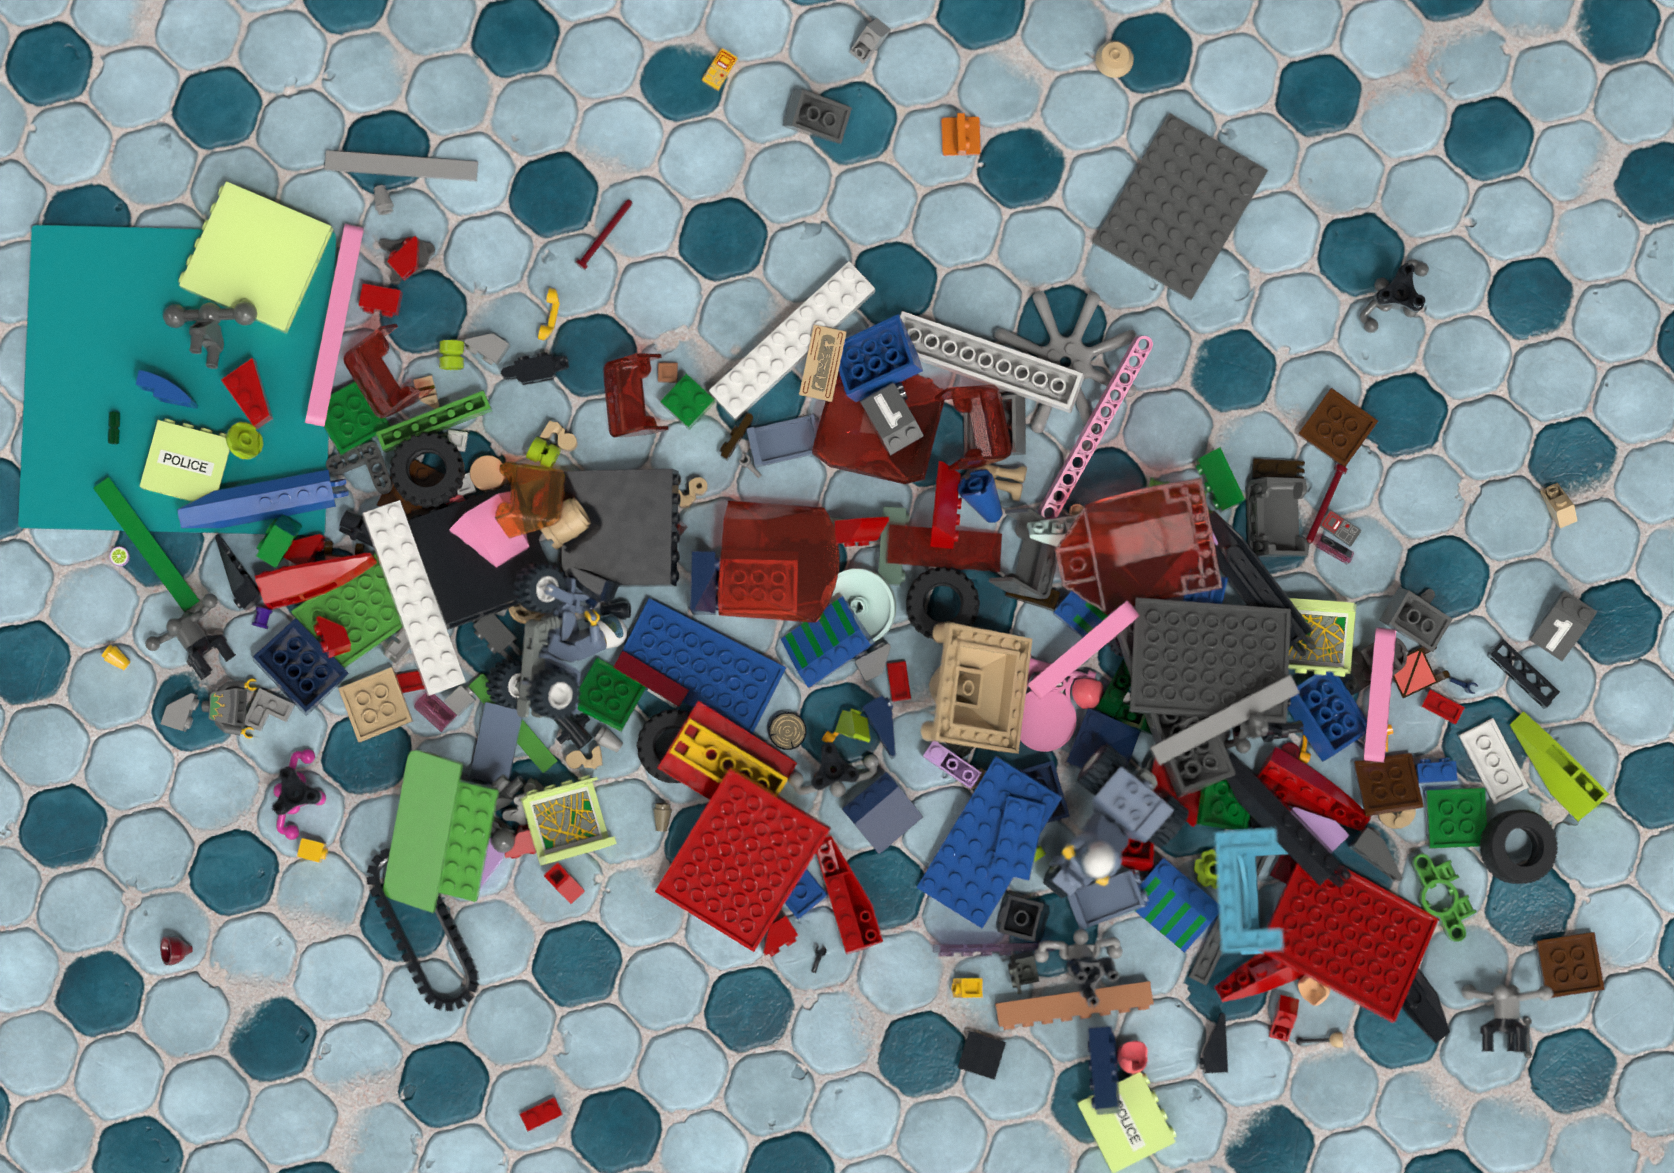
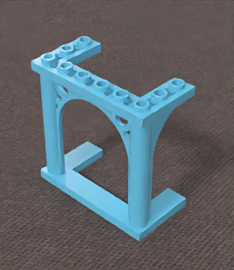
[1215,829,1288,955]

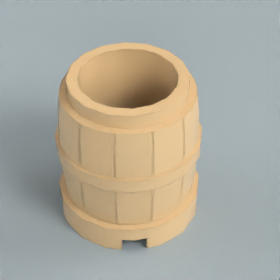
[536,498,591,550]

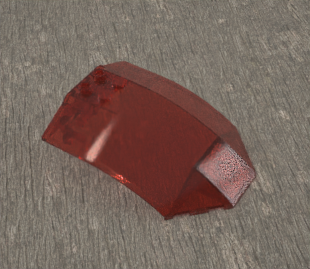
[1055,477,1222,615]

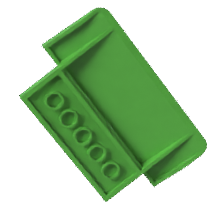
[383,750,499,913]

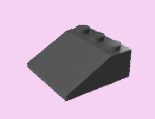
[964,395,1026,456]

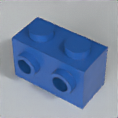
[1414,758,1458,784]

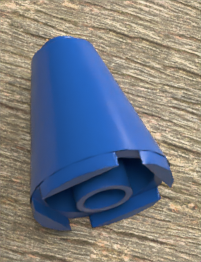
[957,469,1003,523]

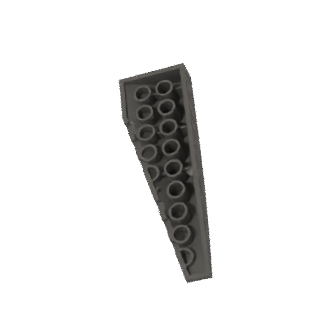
[1110,613,1235,798]

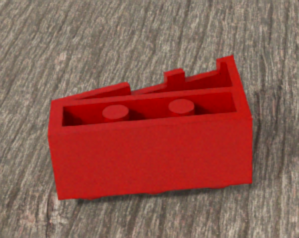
[221,358,273,429]

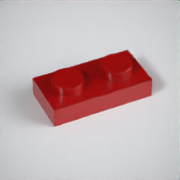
[1421,690,1465,725]
[519,1097,563,1132]

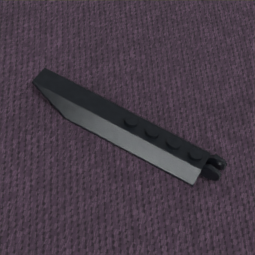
[1199,511,1316,657]
[1227,752,1351,887]
[1402,968,1450,1044]

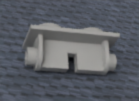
[383,627,410,665]

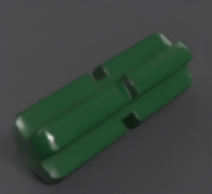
[108,411,120,445]

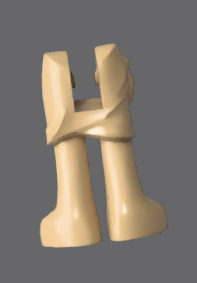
[970,461,1027,502]

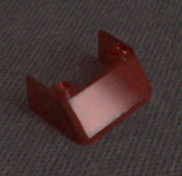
[344,324,435,418]
[603,353,669,438]
[935,384,1012,470]

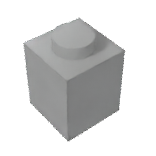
[444,685,476,716]

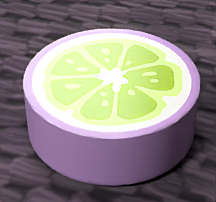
[109,547,130,566]

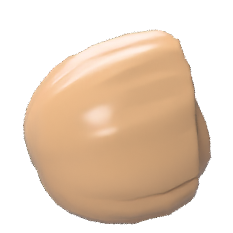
[1298,976,1331,1006]

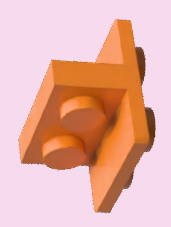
[941,113,981,156]

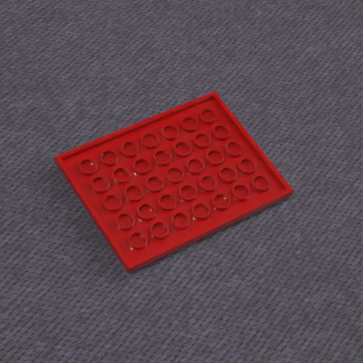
[655,767,831,952]
[1260,862,1439,1023]

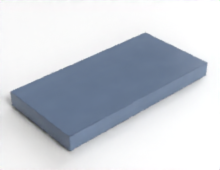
[470,702,523,786]

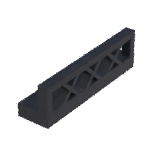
[1487,639,1560,709]

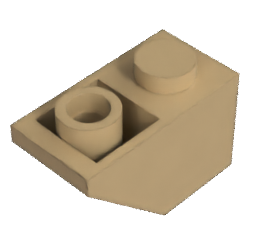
[1540,483,1577,528]

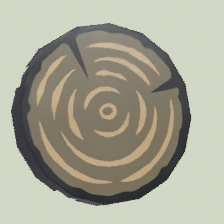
[769,712,807,750]

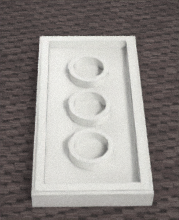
[1458,718,1529,805]

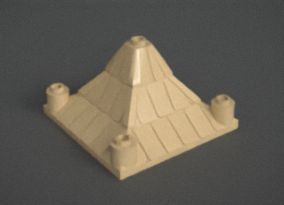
[921,623,1032,754]

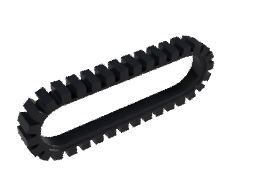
[367,848,480,1011]

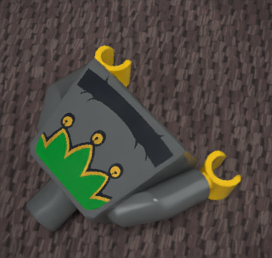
[201,679,257,739]

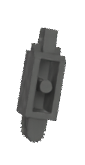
[472,614,523,660]

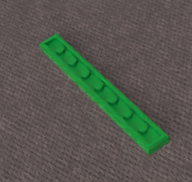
[93,477,201,612]

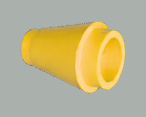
[101,644,131,671]

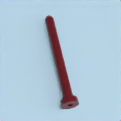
[575,199,633,270]
[1306,464,1348,544]

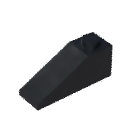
[1199,1013,1228,1074]

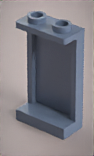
[746,413,825,468]
[1067,869,1149,929]

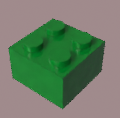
[660,374,715,430]
[256,514,302,568]

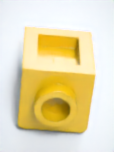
[951,978,983,998]

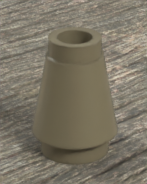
[653,803,672,832]

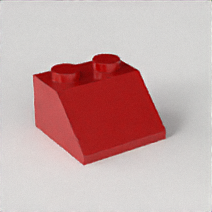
[834,517,889,547]

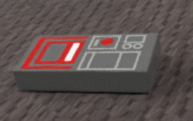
[1320,509,1362,547]

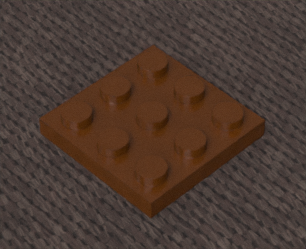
[1298,388,1378,467]
[376,460,445,521]
[1354,753,1424,817]
[1536,932,1605,998]

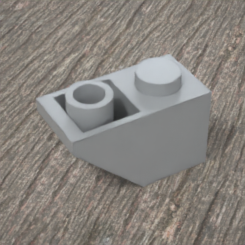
[849,18,891,64]
[464,333,510,365]
[855,642,891,682]
[161,693,199,732]

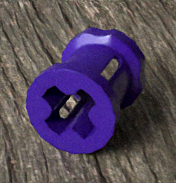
[251,606,273,629]

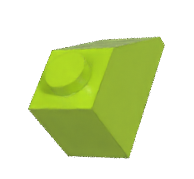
[835,709,870,743]

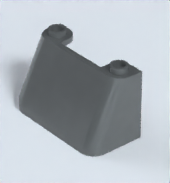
[1246,477,1309,557]

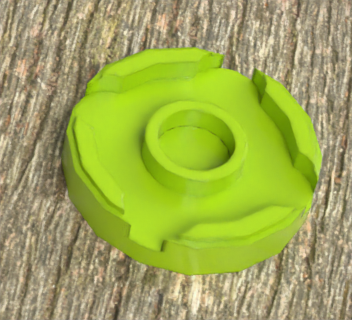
[226,422,263,460]

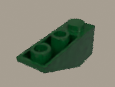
[1095,658,1131,718]

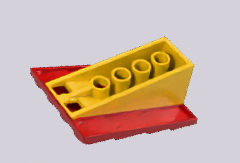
[658,701,797,800]

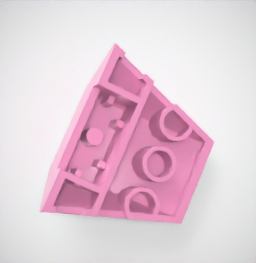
[449,491,529,567]

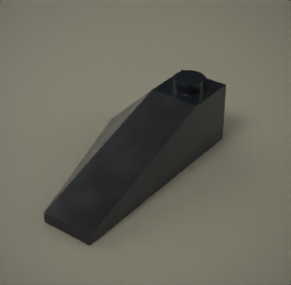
[215,534,263,611]

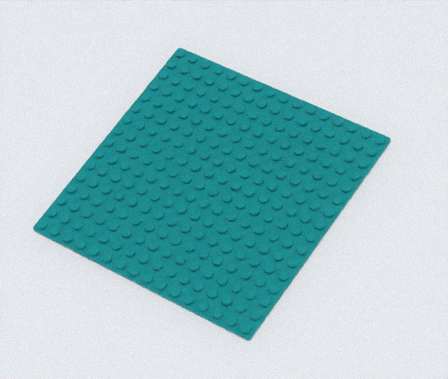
[18,225,337,536]

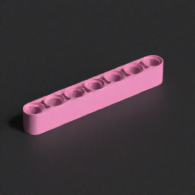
[1027,601,1140,700]
[1364,628,1396,762]

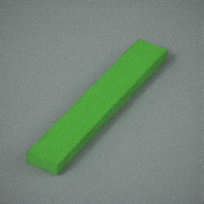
[469,673,558,774]

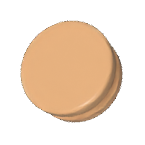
[470,455,506,492]

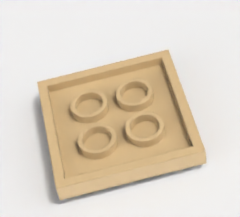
[338,667,413,742]

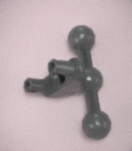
[163,301,257,369]
[460,771,526,853]

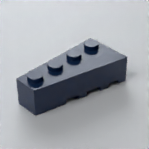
[1087,1026,1121,1115]

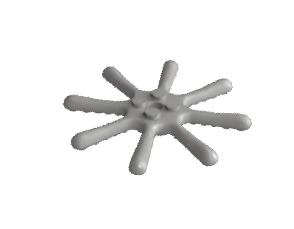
[994,291,1137,433]

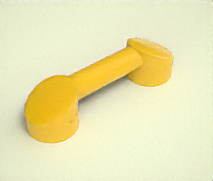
[538,288,560,341]

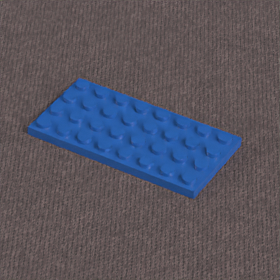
[620,598,786,735]
[917,756,1063,929]

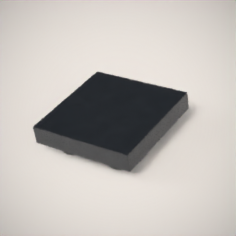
[957,1031,1006,1080]

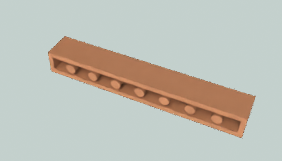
[995,981,1154,1030]

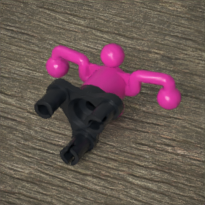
[272,749,326,840]

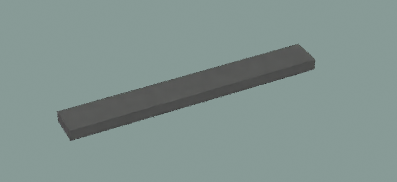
[1188,856,1268,985]

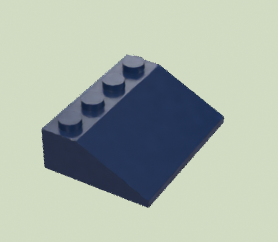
[253,618,349,716]

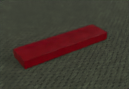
[613,651,689,707]

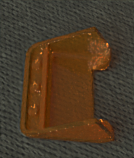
[495,462,565,538]

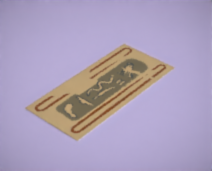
[799,325,846,402]

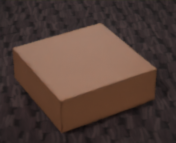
[658,363,678,383]

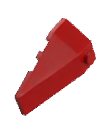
[1120,838,1154,872]

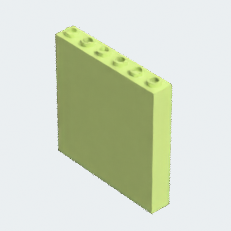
[179,181,334,333]

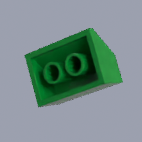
[1195,447,1245,513]

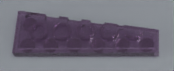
[933,943,1055,957]

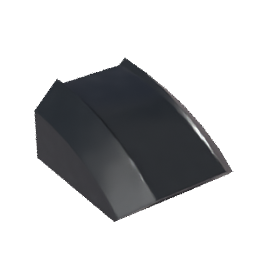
[566,567,620,604]
[996,894,1050,943]

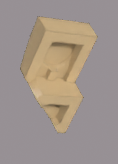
[413,375,440,409]

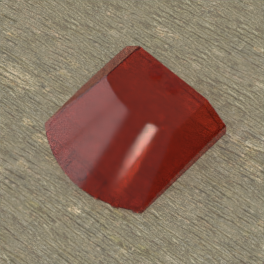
[812,371,947,485]
[718,501,840,623]

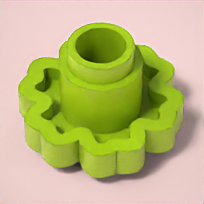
[1193,850,1218,889]

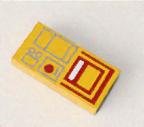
[702,48,738,91]

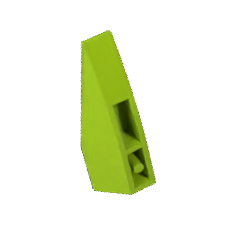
[1510,711,1609,822]

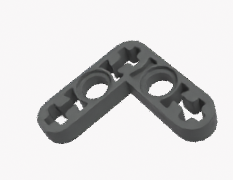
[326,442,393,494]

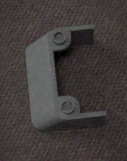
[989,508,1061,599]

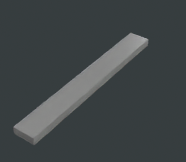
[325,151,478,182]
[1150,675,1299,765]

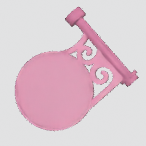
[1020,654,1096,752]

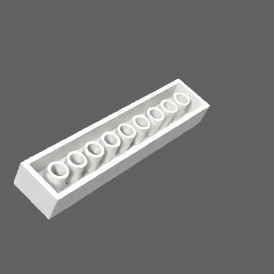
[709,261,875,422]
[900,311,1084,413]
[362,500,466,696]

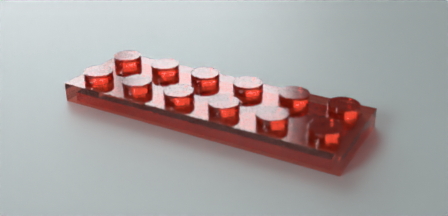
[886,524,1002,572]

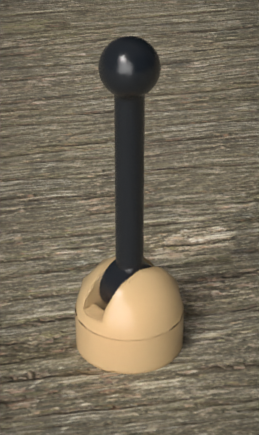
[1296,1032,1343,1048]

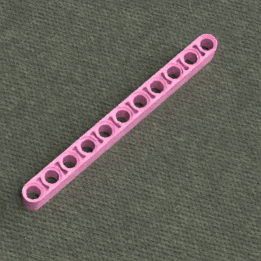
[305,224,364,427]
[1038,335,1153,519]

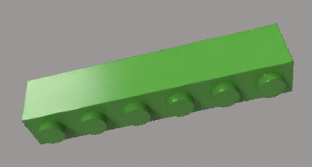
[376,390,492,453]

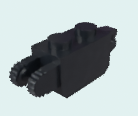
[501,352,569,386]

